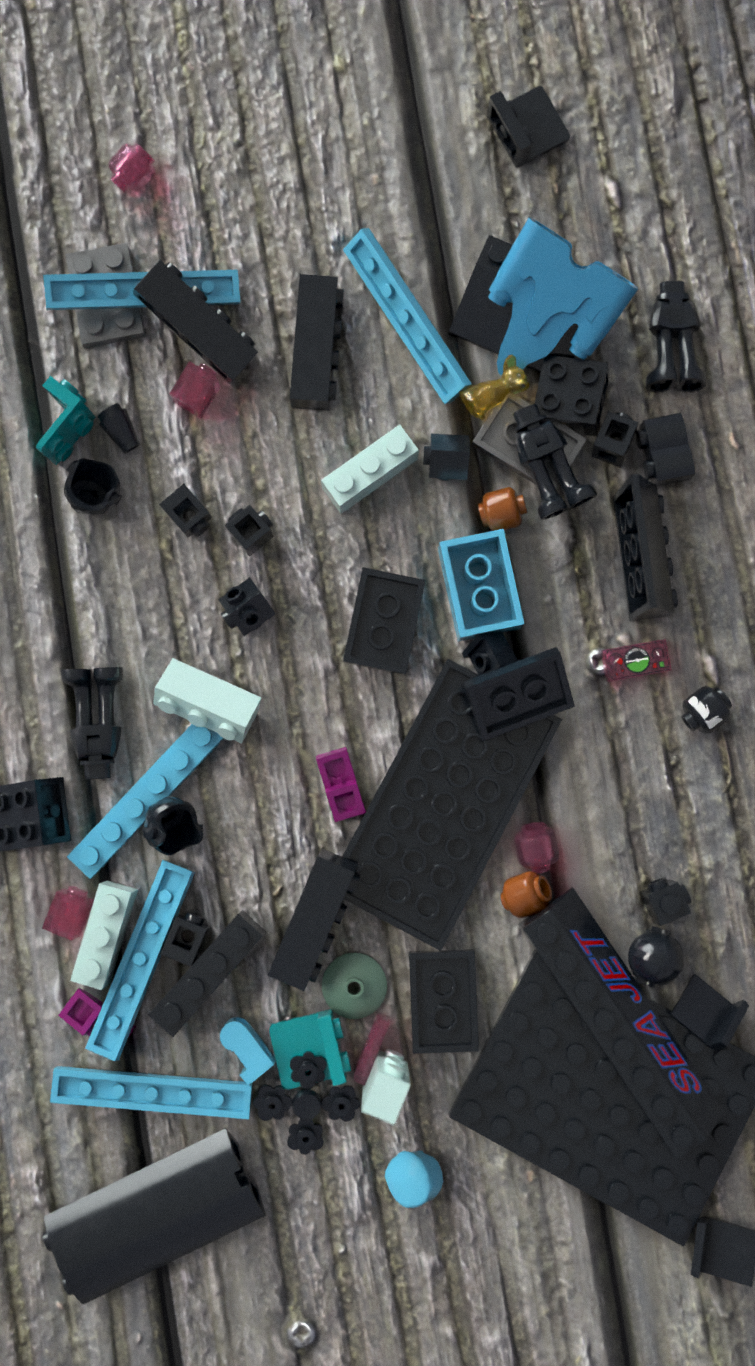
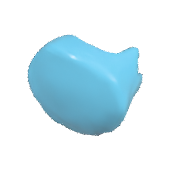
[385,1150,443,1208]

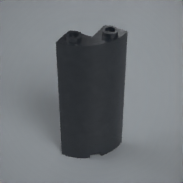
[43,1128,266,1305]

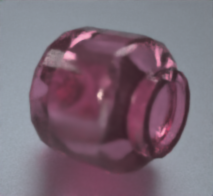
[108,142,155,193]
[515,822,559,873]

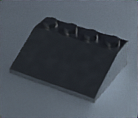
[448,235,578,373]
[613,474,678,621]

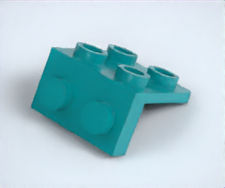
[36,376,96,465]
[269,1009,352,1090]

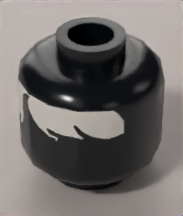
[681,686,732,734]

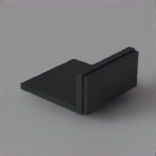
[670,974,749,1051]
[691,1216,755,1287]

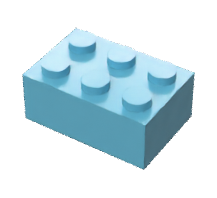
[438,529,524,642]

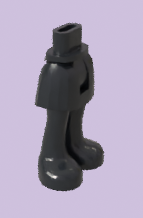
[645,281,706,393]
[513,404,597,520]
[61,667,123,779]

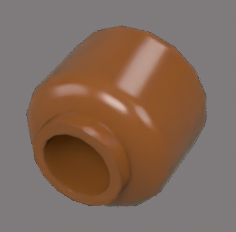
[478,487,527,531]
[501,871,552,918]

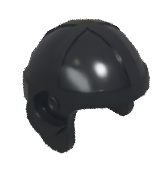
[64,458,122,515]
[143,797,203,856]
[628,926,684,988]

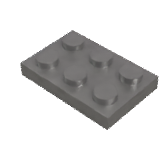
[65,243,146,349]
[472,389,587,488]

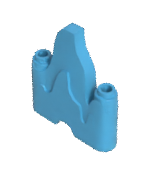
[488,217,638,382]

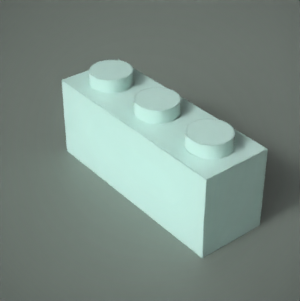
[321,424,419,514]
[153,658,262,744]
[70,880,138,990]
[362,1049,410,1125]

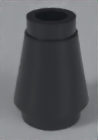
[97,403,140,454]

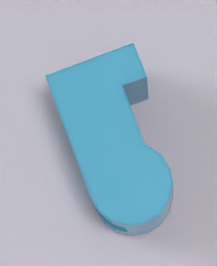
[220,1017,276,1086]

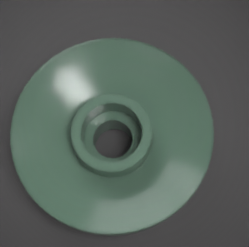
[322,952,387,1019]

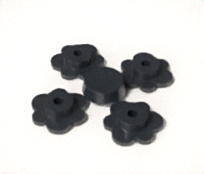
[253,1051,360,1155]

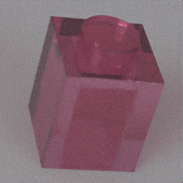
[169,361,220,419]
[42,886,94,940]

